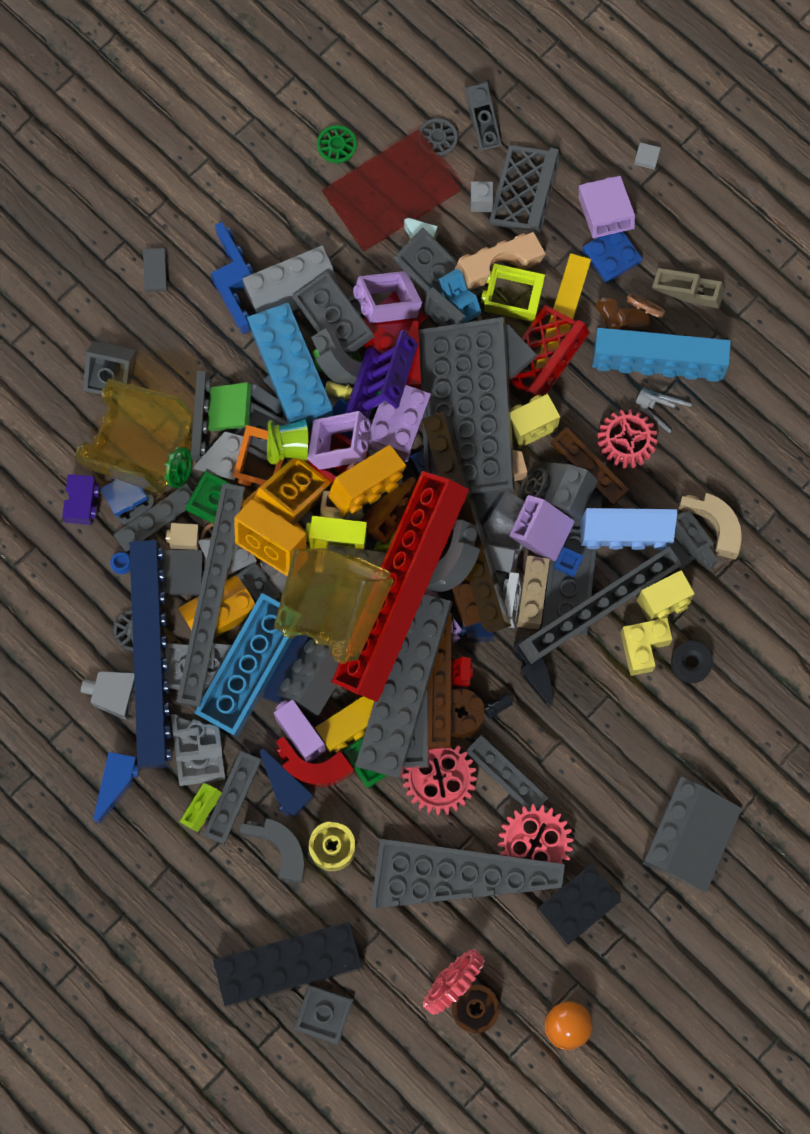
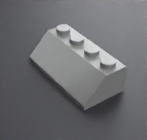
[242,245,339,314]

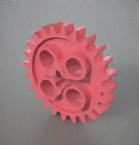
[402,746,477,816]
[498,804,573,864]
[423,949,485,1015]

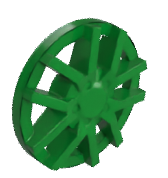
[317,125,357,165]
[164,447,192,489]

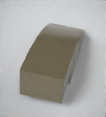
[652,268,725,308]

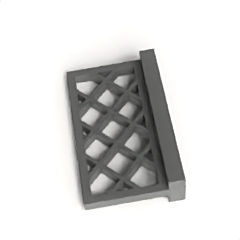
[489,145,560,236]

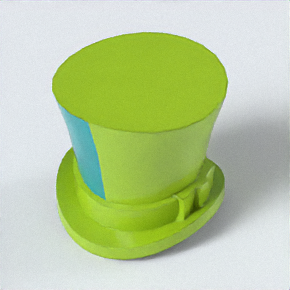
[267,419,308,464]

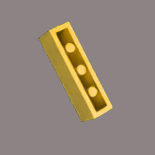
[315,697,374,754]

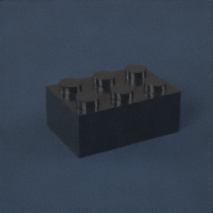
[536,864,622,947]

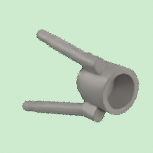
[636,388,692,433]

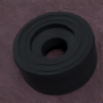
[671,641,713,683]

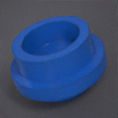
[110,552,130,575]

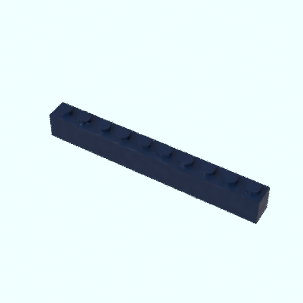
[129,540,172,769]

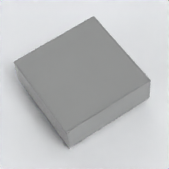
[634,143,660,170]

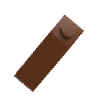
[360,477,417,543]

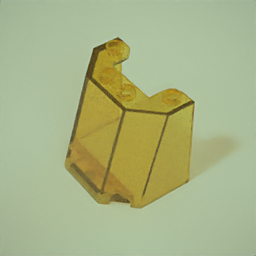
[75,379,194,494]
[274,548,393,664]

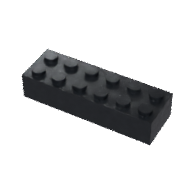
[213,922,362,1008]

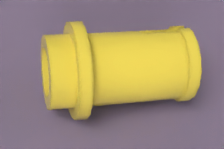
[325,381,353,401]

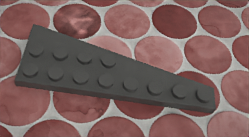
[371,839,565,908]

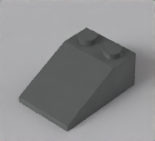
[537,462,598,520]

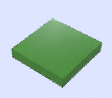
[207,382,252,432]

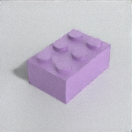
[368,385,431,462]

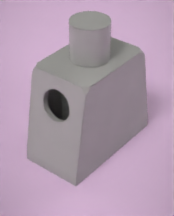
[81,672,135,720]

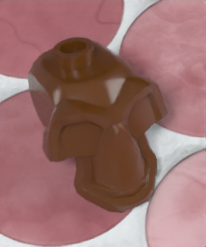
[595,298,651,332]

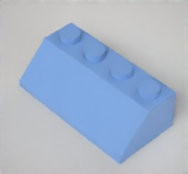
[580,508,677,550]

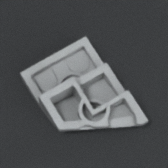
[165,643,232,690]
[171,714,225,786]

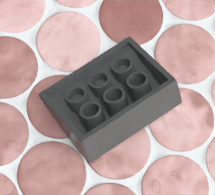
[642,777,742,893]

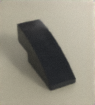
[512,635,554,709]

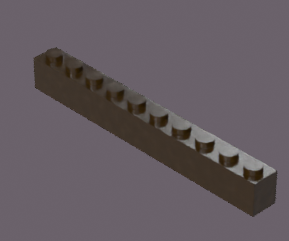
[422,411,512,633]

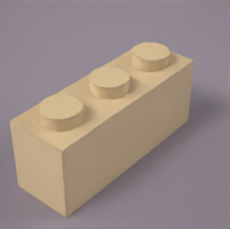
[517,556,550,630]

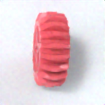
[597,409,658,469]

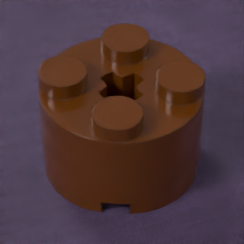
[452,689,484,739]
[451,985,499,1034]

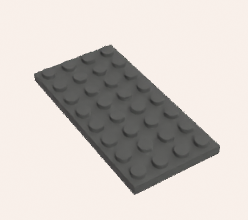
[418,317,515,496]

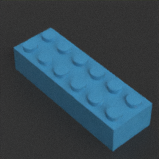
[247,303,334,430]
[592,328,731,382]
[195,593,304,737]

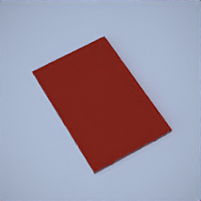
[322,130,461,252]

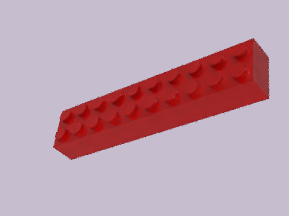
[331,471,469,702]

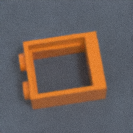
[233,425,287,487]

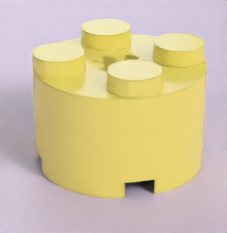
[309,822,356,871]

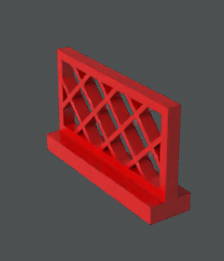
[509,305,590,398]

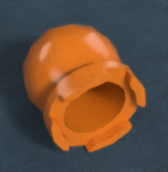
[544,1001,593,1050]

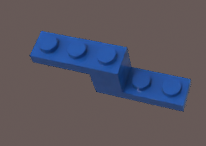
[211,222,254,335]

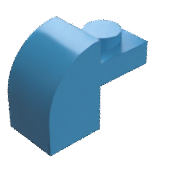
[439,269,482,323]

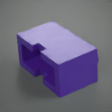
[62,474,100,525]

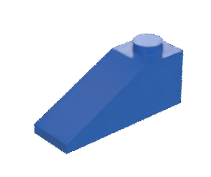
[93,752,140,823]

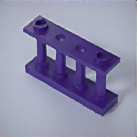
[346,330,418,419]

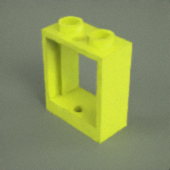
[481,264,545,322]
[306,516,367,551]

